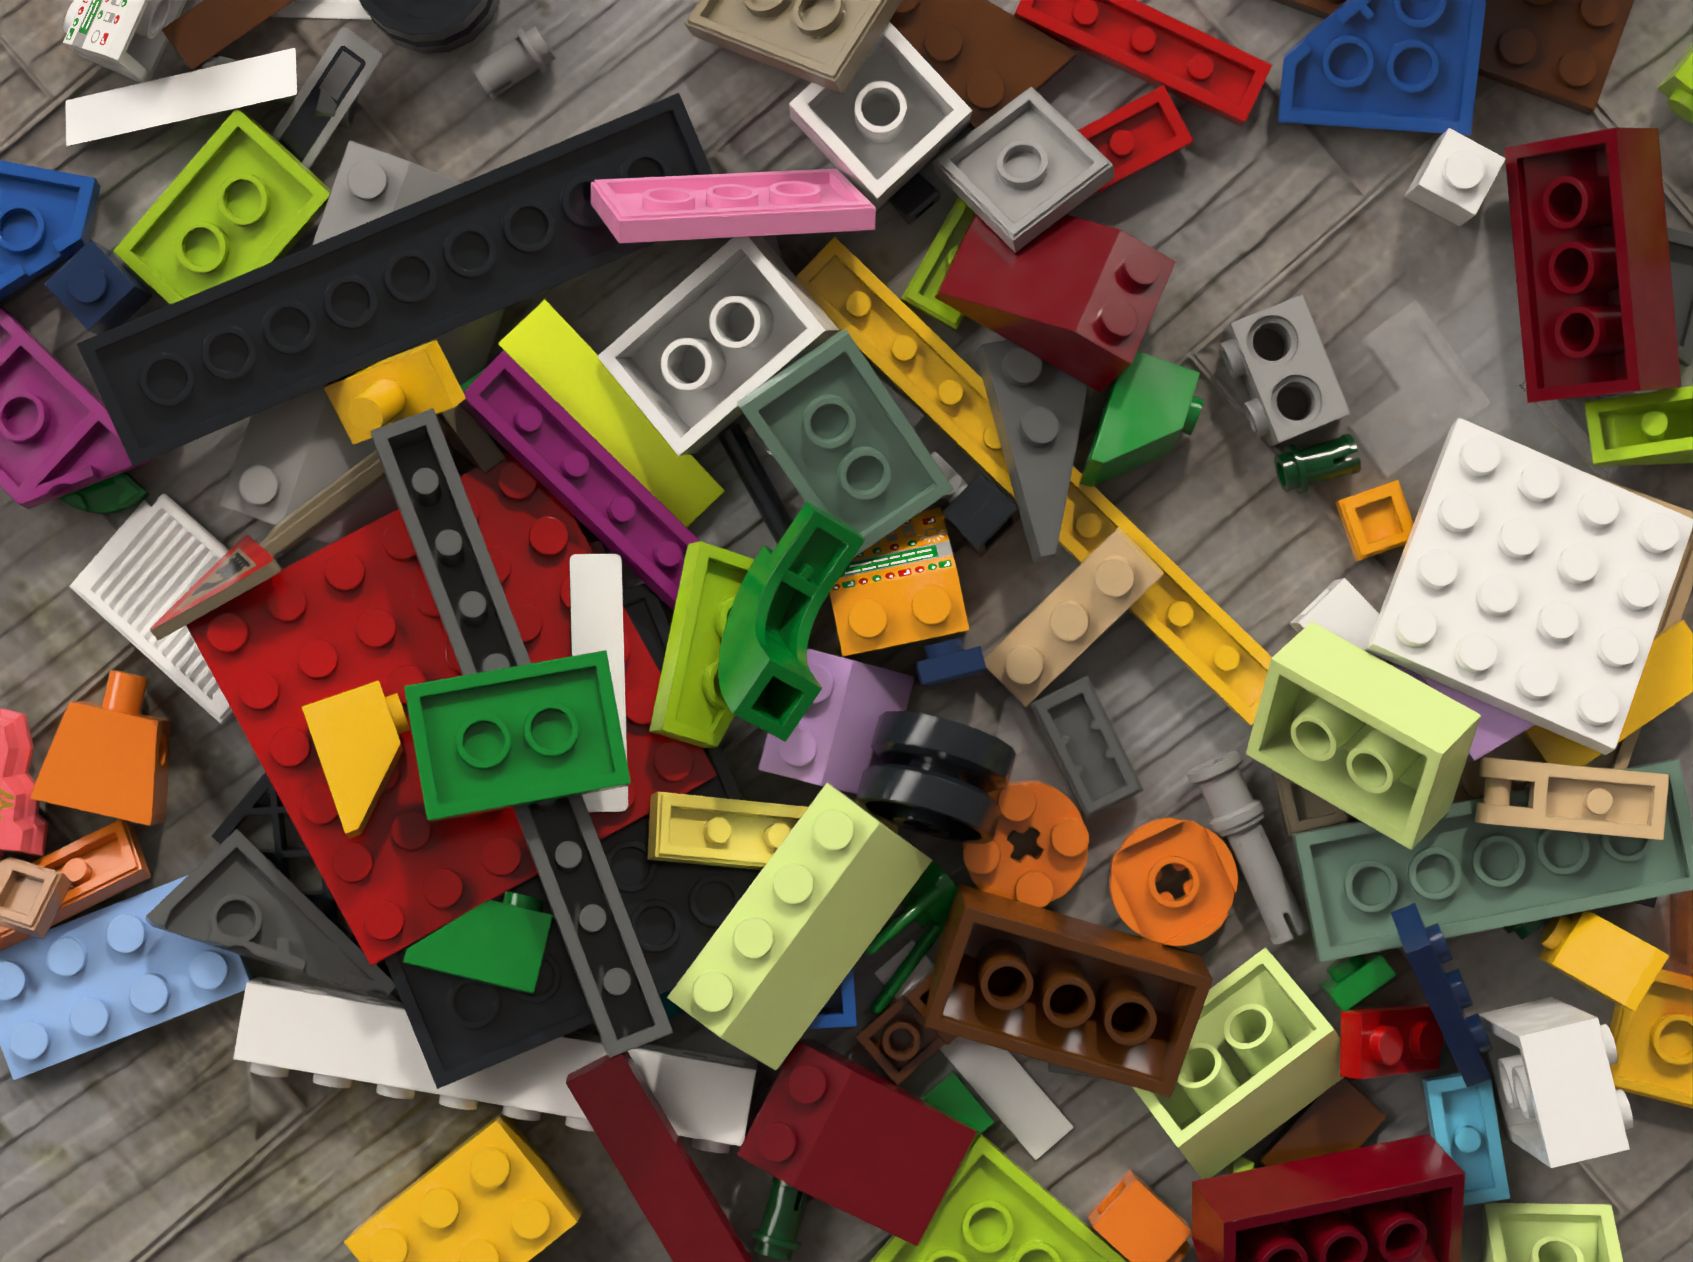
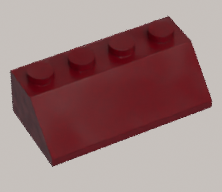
[1504,127,1681,403]
[1192,1134,1465,1262]

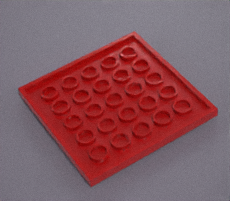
[186,452,717,967]

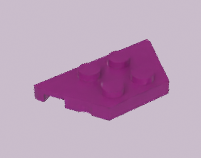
[0,304,153,509]

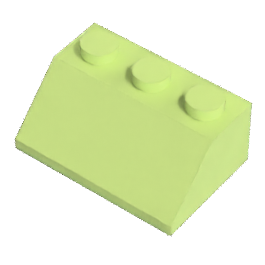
[1133,947,1344,1179]

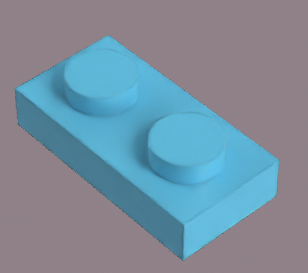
[1422,1071,1510,1206]

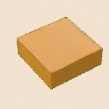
[1335,480,1414,561]

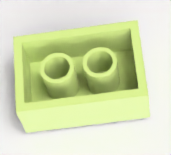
[1246,622,1481,850]

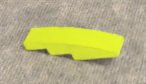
[498,300,725,528]

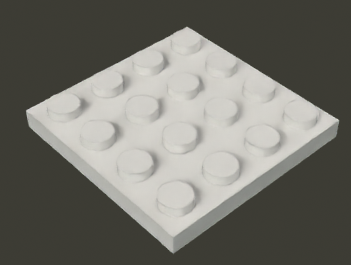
[1365,418,1693,755]

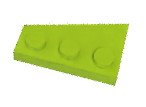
[649,541,754,748]

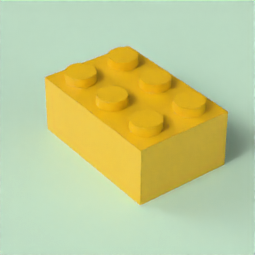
[344,1113,584,1262]

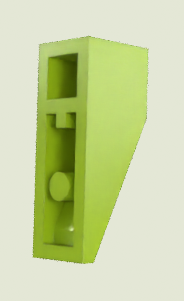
[1584,386,1693,467]

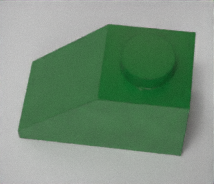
[1079,351,1204,487]
[403,891,554,995]

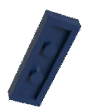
[1391,903,1493,1088]

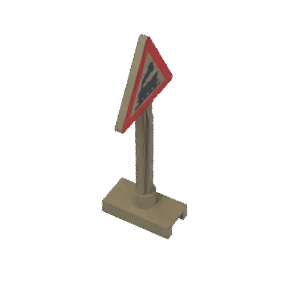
[149,404,505,640]

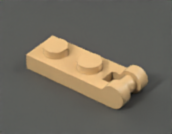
[1475,757,1669,840]

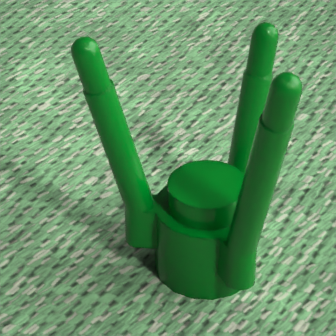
[864,861,957,1015]

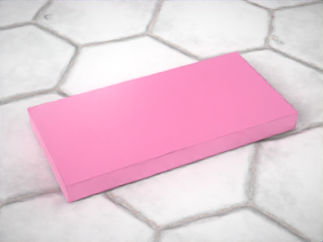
[591,168,876,243]

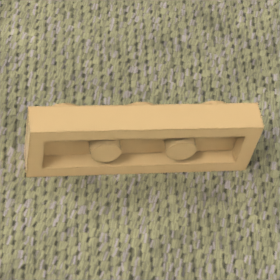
[984,527,1164,707]

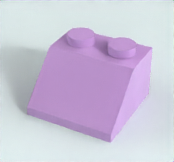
[758,648,915,794]

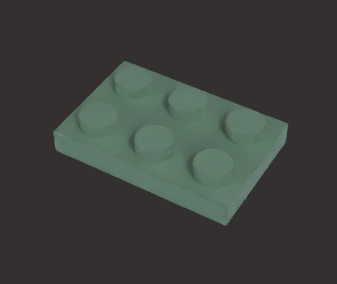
[737,328,954,557]

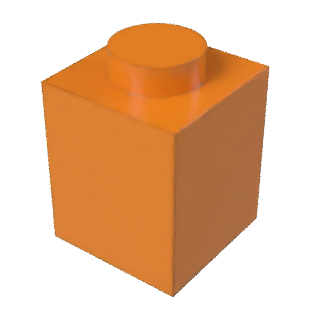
[1088,1169,1192,1262]

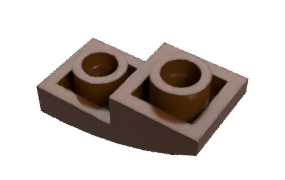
[854,969,958,1086]

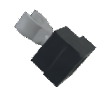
[931,451,1021,558]

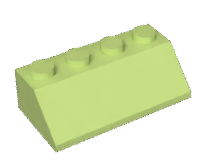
[667,782,932,1071]

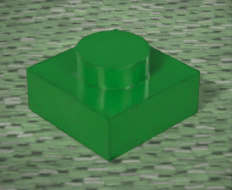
[1319,952,1396,1011]

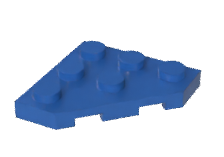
[1278,0,1486,135]
[0,160,101,300]

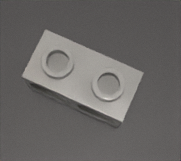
[1219,294,1351,447]

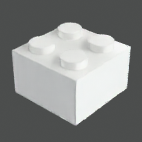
[789,21,972,210]

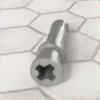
[1186,750,1310,944]

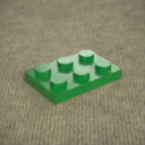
[404,650,631,823]

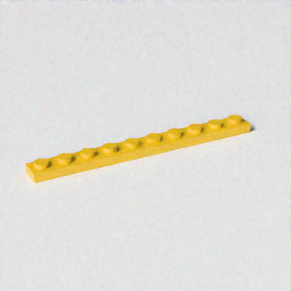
[796,237,1272,726]

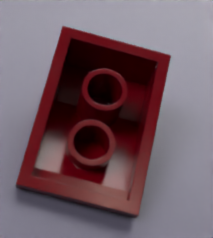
[934,213,1176,393]
[737,1039,979,1246]

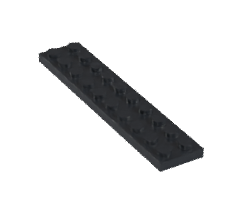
[76,93,713,466]

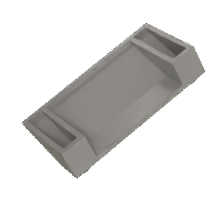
[219,140,508,544]

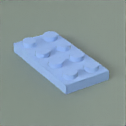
[0,875,254,1080]

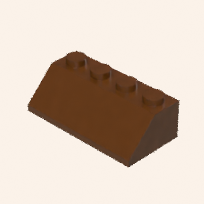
[924,884,1213,1097]

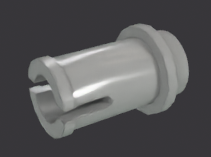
[470,26,556,100]

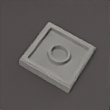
[933,87,1115,253]

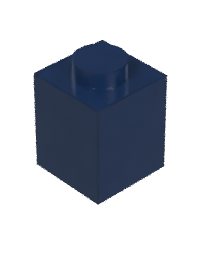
[44,240,153,335]

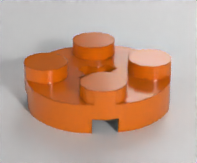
[961,780,1089,908]
[1108,817,1238,946]

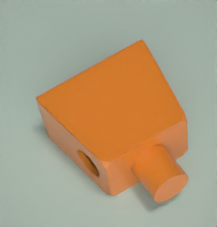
[30,670,171,826]

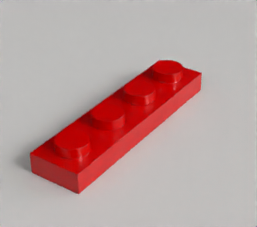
[1014,0,1272,127]

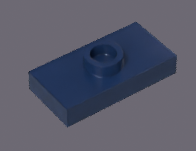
[914,637,986,687]

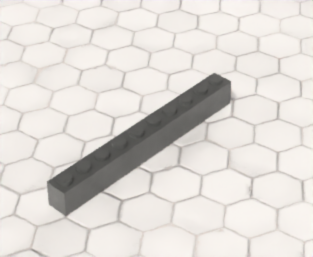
[370,409,673,1058]

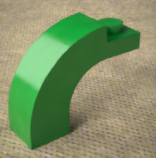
[718,501,865,742]

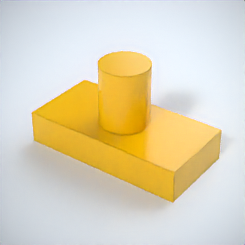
[323,340,466,445]

